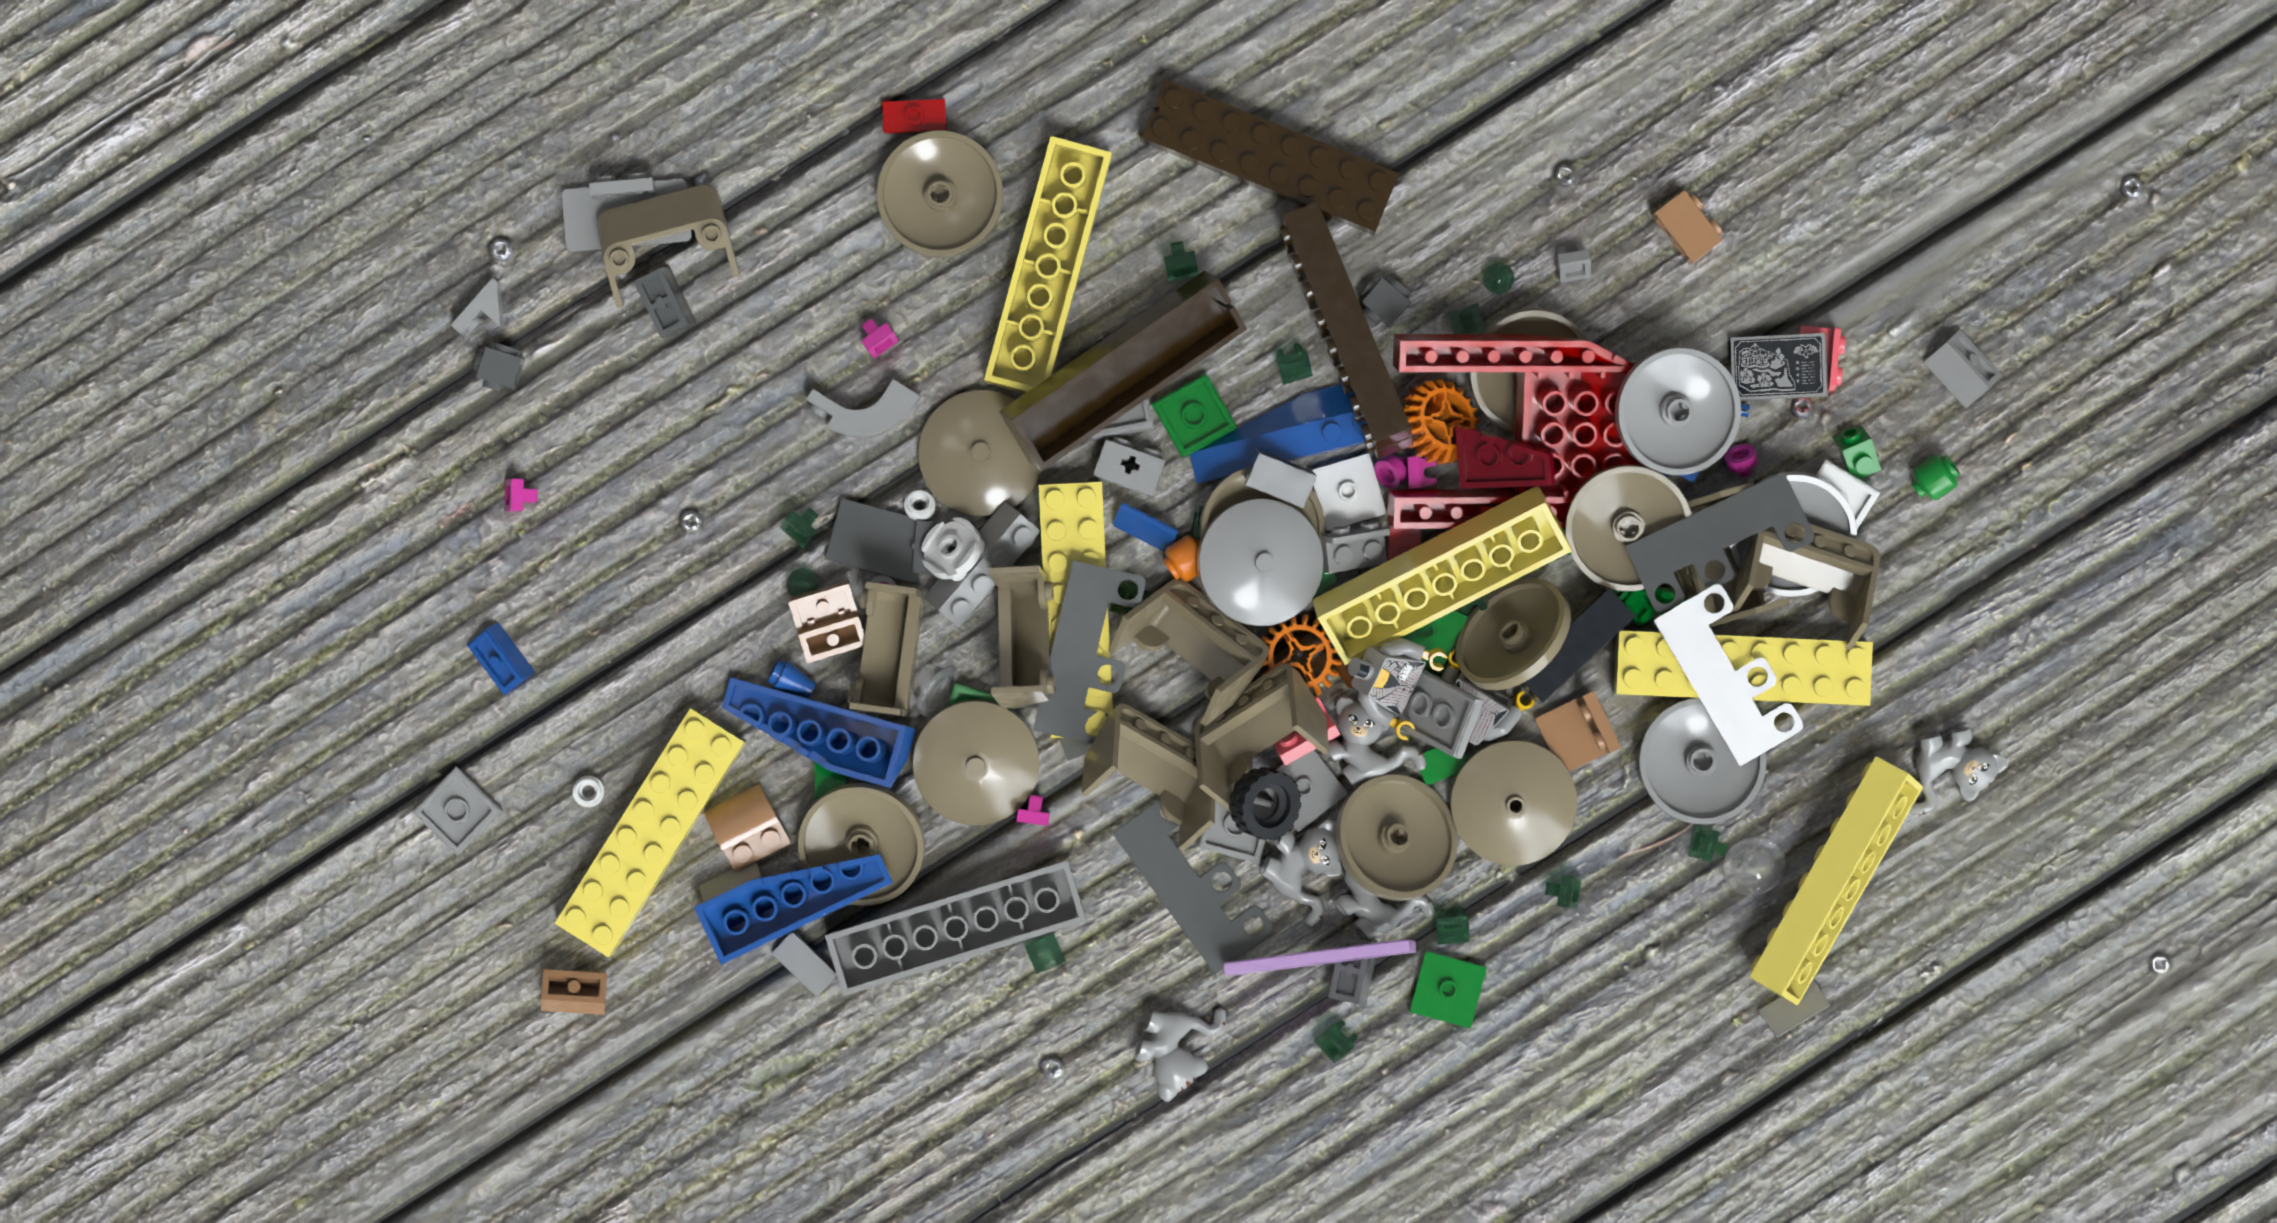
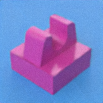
[861,318,899,359]
[1406,457,1437,490]
[504,479,538,512]
[1017,795,1050,826]

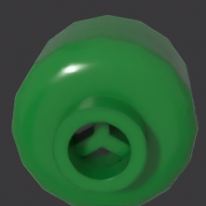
[1911,453,1960,500]

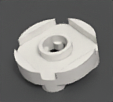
[921,517,985,581]

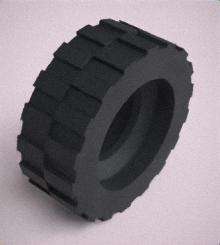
[1229,767,1302,840]

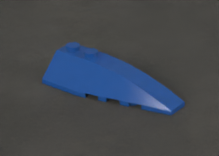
[1190,384,1365,484]
[722,677,916,788]
[694,854,893,965]

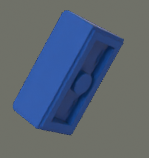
[1113,503,1178,552]
[467,623,535,695]

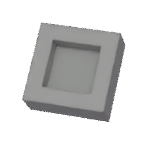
[1557,243,1591,283]

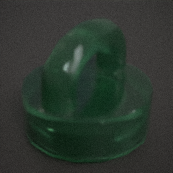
[1482,263,1514,295]
[787,568,819,597]

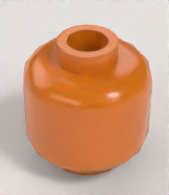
[1163,535,1200,582]

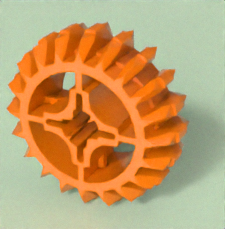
[1402,379,1481,465]
[1261,614,1342,695]

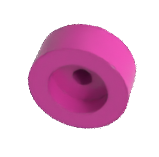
[1724,444,1758,477]
[1374,455,1407,488]

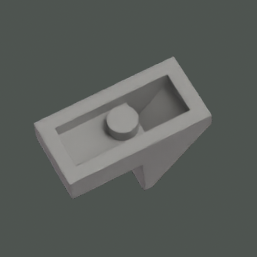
[451,278,504,336]

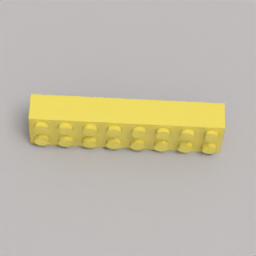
[984,136,1112,393]
[1039,482,1113,738]
[1312,486,1572,665]
[1613,631,1873,706]
[555,708,747,957]
[1749,756,1923,1006]

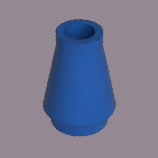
[767,659,816,699]

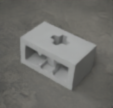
[1093,437,1165,498]

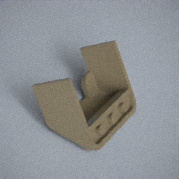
[597,184,740,308]
[1674,482,1790,627]
[1732,523,1880,650]
[989,566,1056,709]
[1108,580,1269,726]
[848,582,924,717]
[1194,663,1330,813]
[1082,704,1215,851]

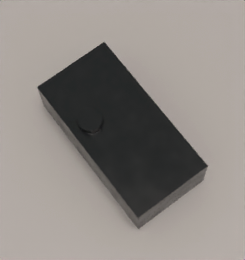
[1520,588,1635,704]

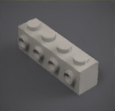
[923,501,1041,628]

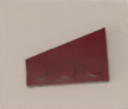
[1455,424,1555,489]

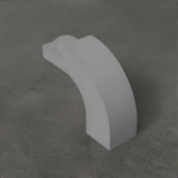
[806,379,921,438]

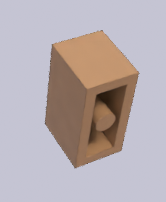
[1652,190,1723,266]
[541,969,607,1015]

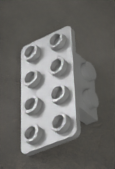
[561,173,692,252]

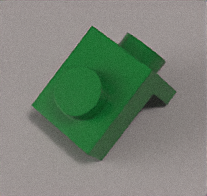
[1833,426,1881,479]

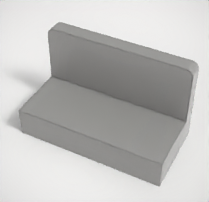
[1924,329,2003,408]

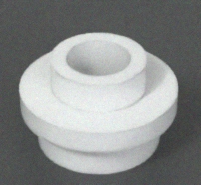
[904,490,935,521]
[573,776,605,807]

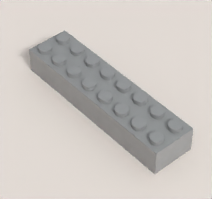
[825,860,1087,996]

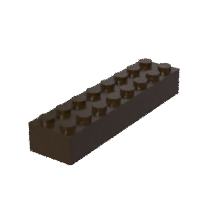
[1141,79,1399,236]
[1279,202,1413,459]
[999,270,1247,471]

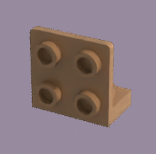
[1535,691,1622,772]

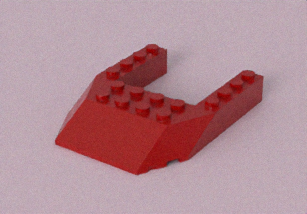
[1387,334,1644,529]

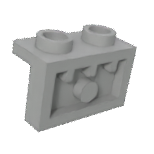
[1321,521,1390,573]

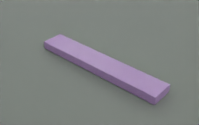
[1224,939,1417,976]

